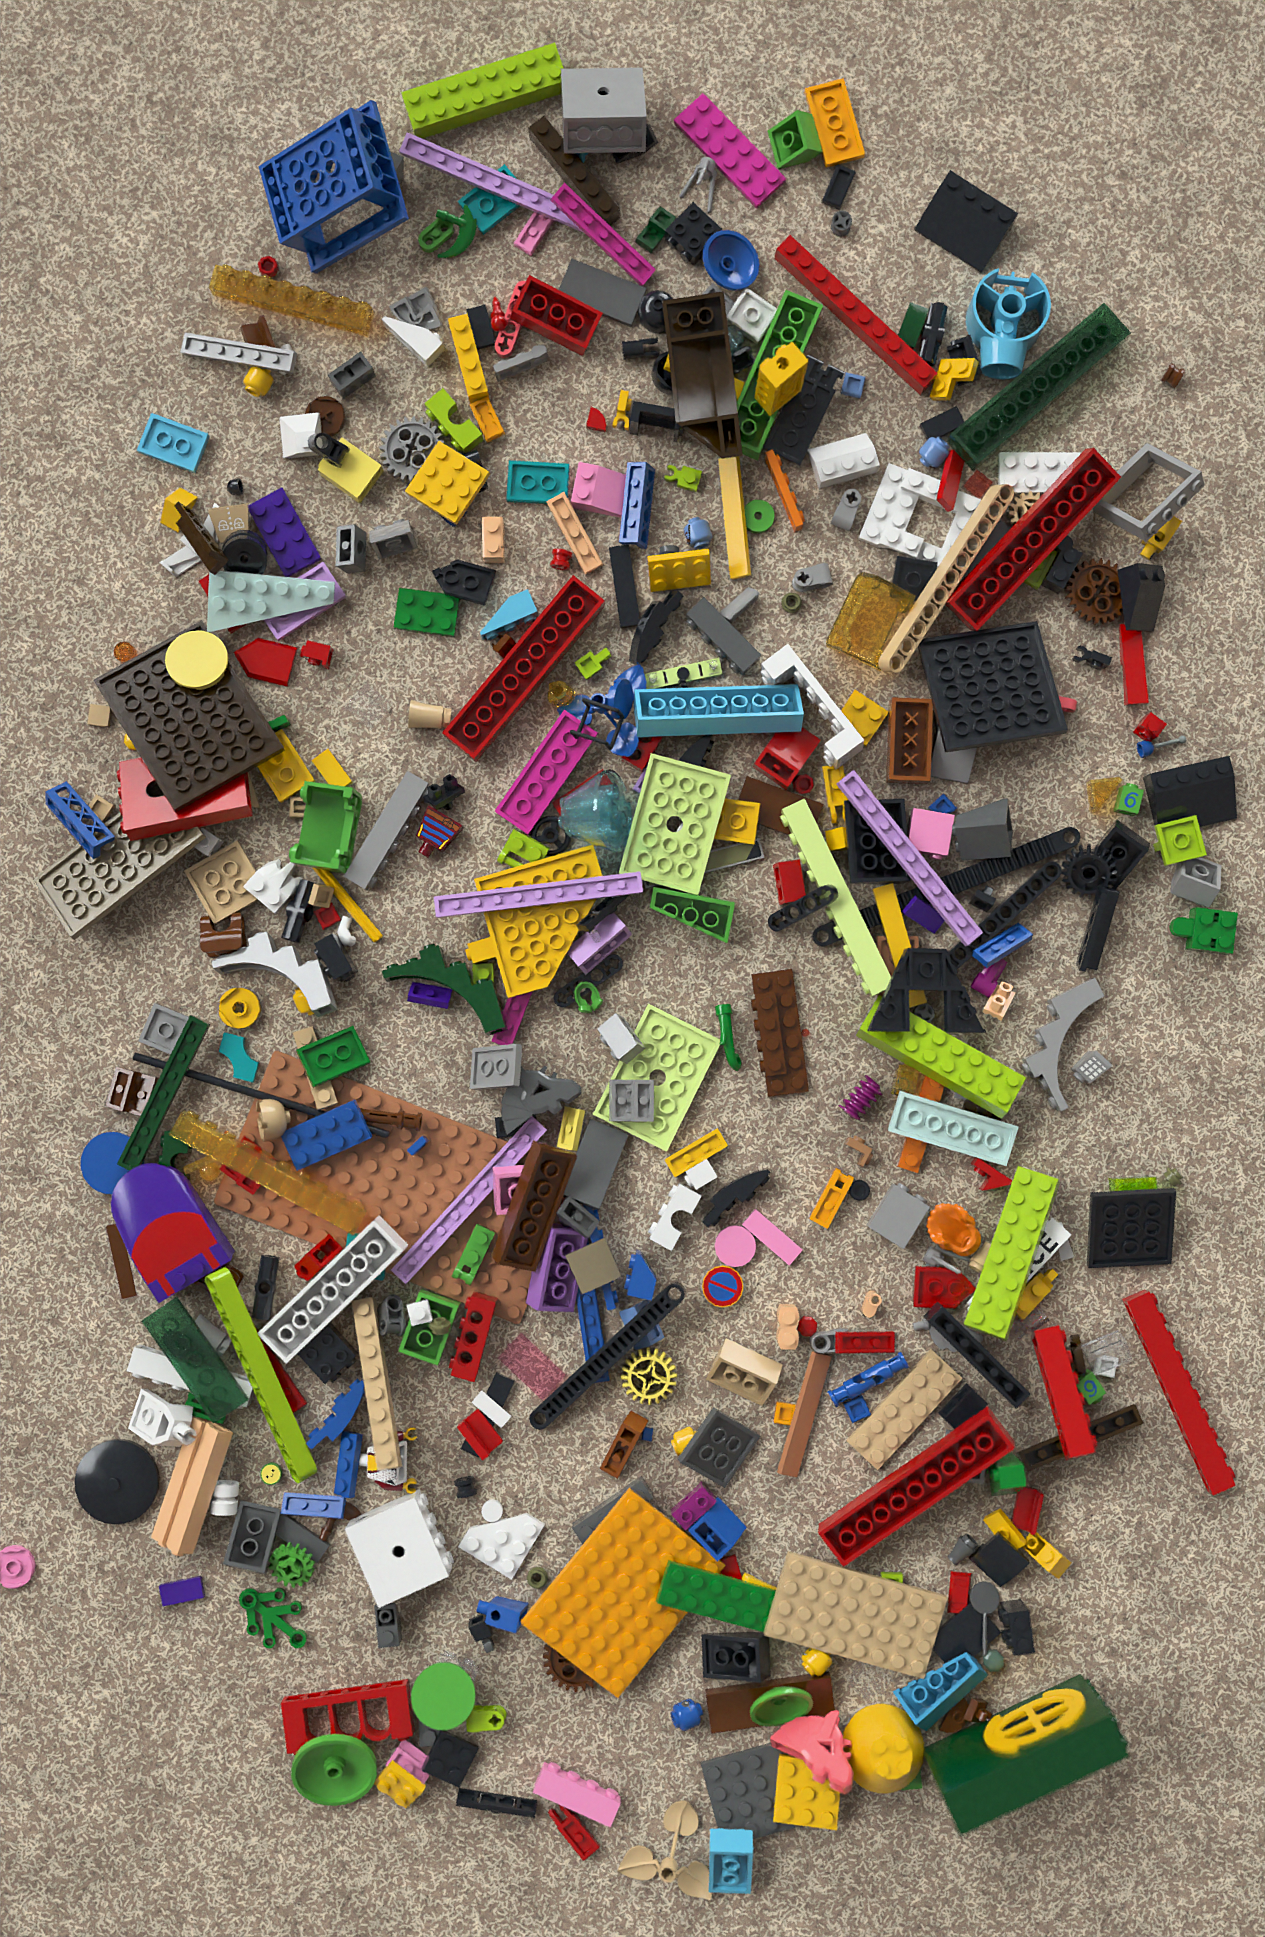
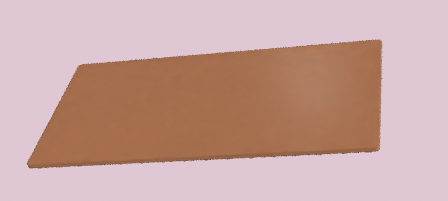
[214,1051,566,1324]

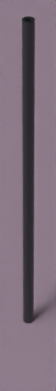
[133,1052,390,1139]

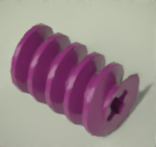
[838,1075,883,1121]

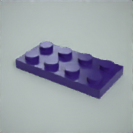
[249,487,321,577]

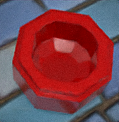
[258,255,279,278]
[793,774,814,794]
[797,1316,817,1337]

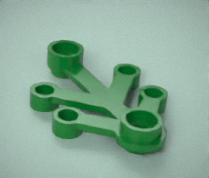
[239,1588,307,1649]

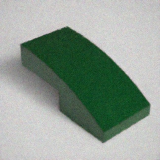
[635,206,676,254]
[898,302,929,348]

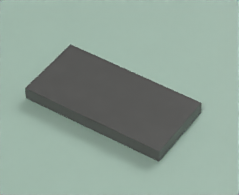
[559,258,646,327]
[563,1119,628,1210]

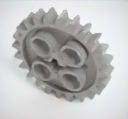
[379,416,445,483]

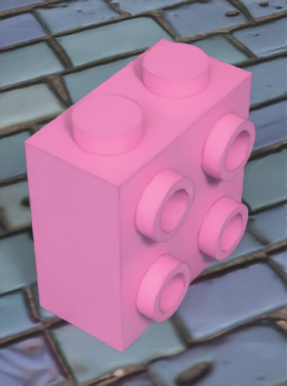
[907,808,955,860]

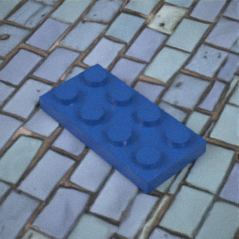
[281,1099,373,1171]

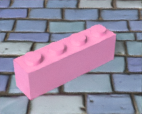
[533,1762,621,1827]

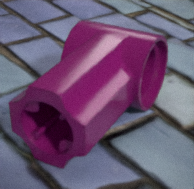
[970,958,1008,998]

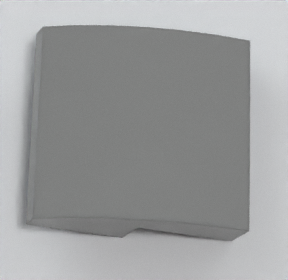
[609,1080,654,1122]

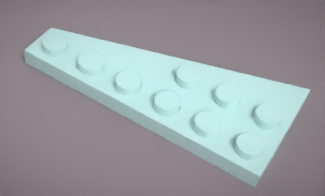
[207,571,335,632]

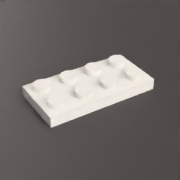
[998,452,1081,495]

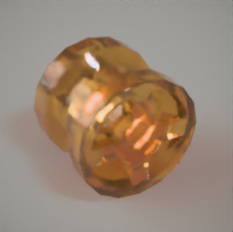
[114,642,138,663]

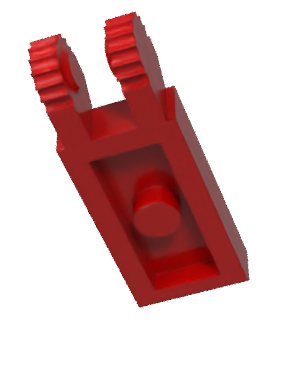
[548,1804,600,1861]

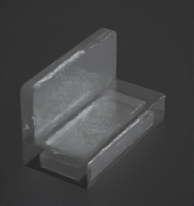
[1082,1330,1132,1375]

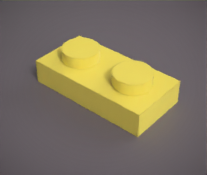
[557,1106,585,1151]

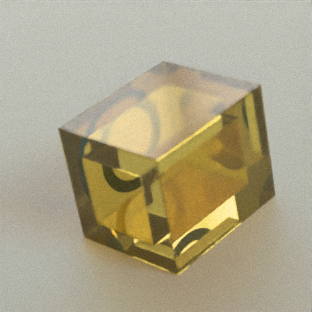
[890,1064,919,1096]

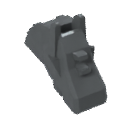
[501,1066,581,1135]

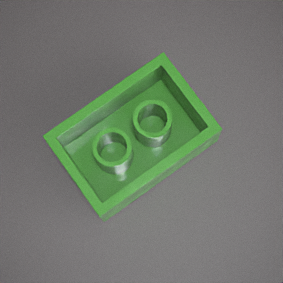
[398,1289,461,1366]

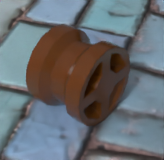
[1160,362,1186,389]

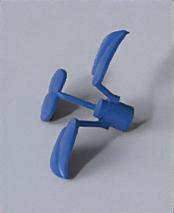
[557,665,647,757]

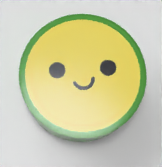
[260,1462,282,1485]

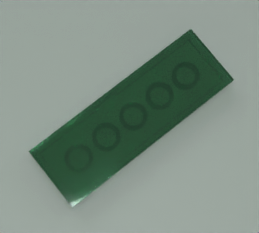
[141,1296,249,1424]

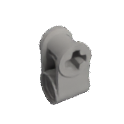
[830,489,861,531]
[792,563,833,592]
[809,1328,849,1353]

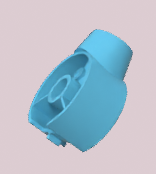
[966,268,1051,380]

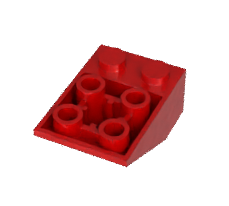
[753,727,821,790]

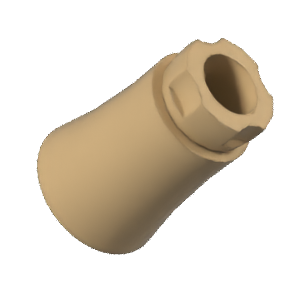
[408,700,452,729]

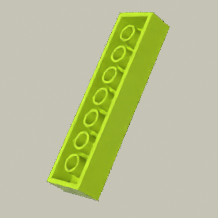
[401,43,564,139]
[856,995,1026,1119]
[964,1166,1060,1342]

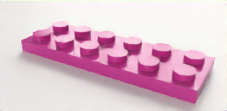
[674,93,786,209]
[495,710,598,835]

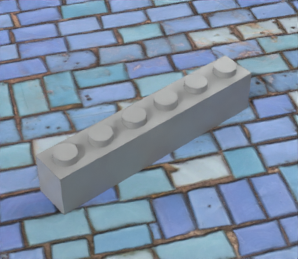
[344,771,430,891]

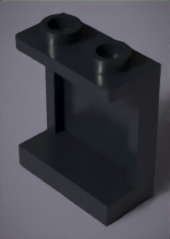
[630,401,684,443]

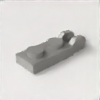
[493,344,548,381]

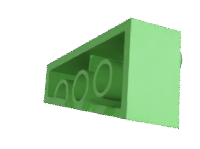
[650,887,735,943]

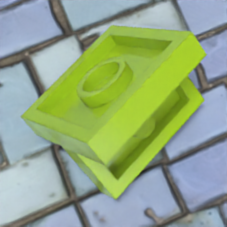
[1153,815,1207,866]

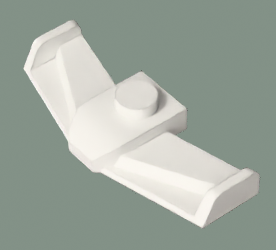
[160,503,219,577]

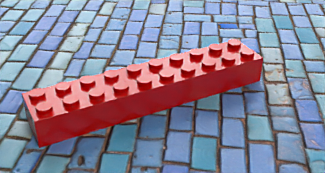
[945,448,1121,631]
[442,575,605,762]
[818,1406,1015,1567]

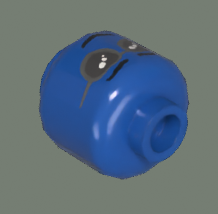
[670,1699,703,1731]

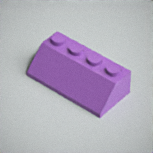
[526,1223,588,1312]

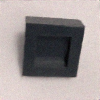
[969,885,996,912]

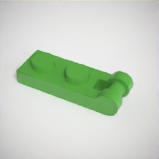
[452,1223,496,1285]

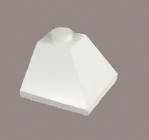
[280,413,323,459]

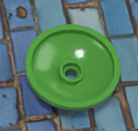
[750,1686,813,1726]

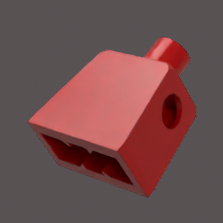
[294,1234,343,1281]

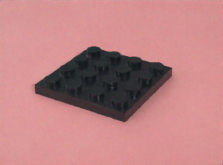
[1087,1188,1176,1268]

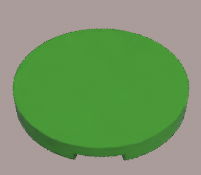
[411,1662,475,1730]

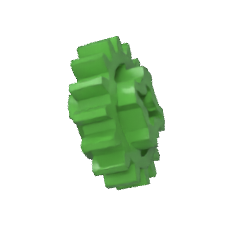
[268,1542,315,1588]

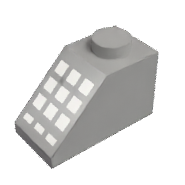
[1071,1051,1112,1083]

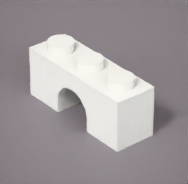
[648,1183,701,1251]

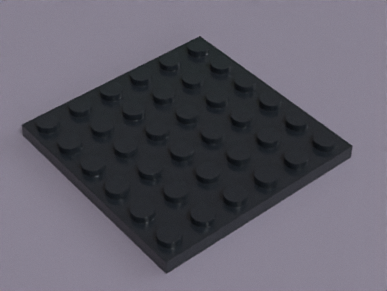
[918,621,1068,753]

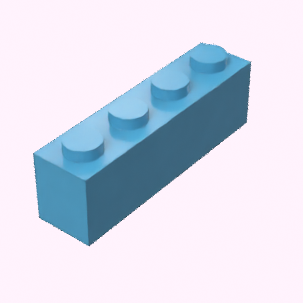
[892,1652,988,1731]

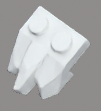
[243,859,303,914]

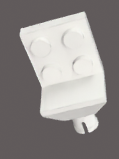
[128,1389,196,1447]

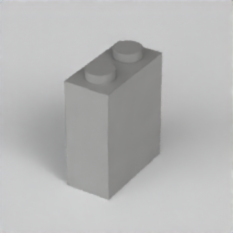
[866,1183,930,1249]

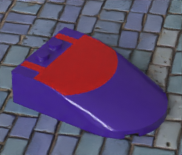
[111,1163,235,1303]

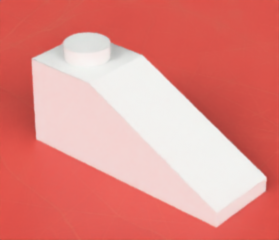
[382,316,444,367]

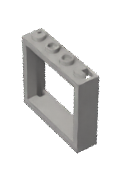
[1092,443,1205,542]

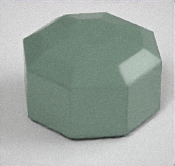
[983,1649,1004,1672]

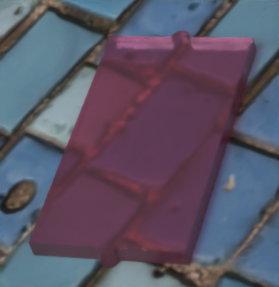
[498,1333,566,1400]

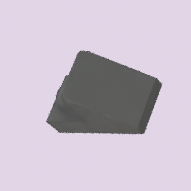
[556,1196,600,1238]

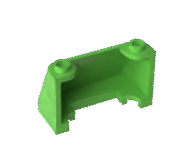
[289,781,362,874]

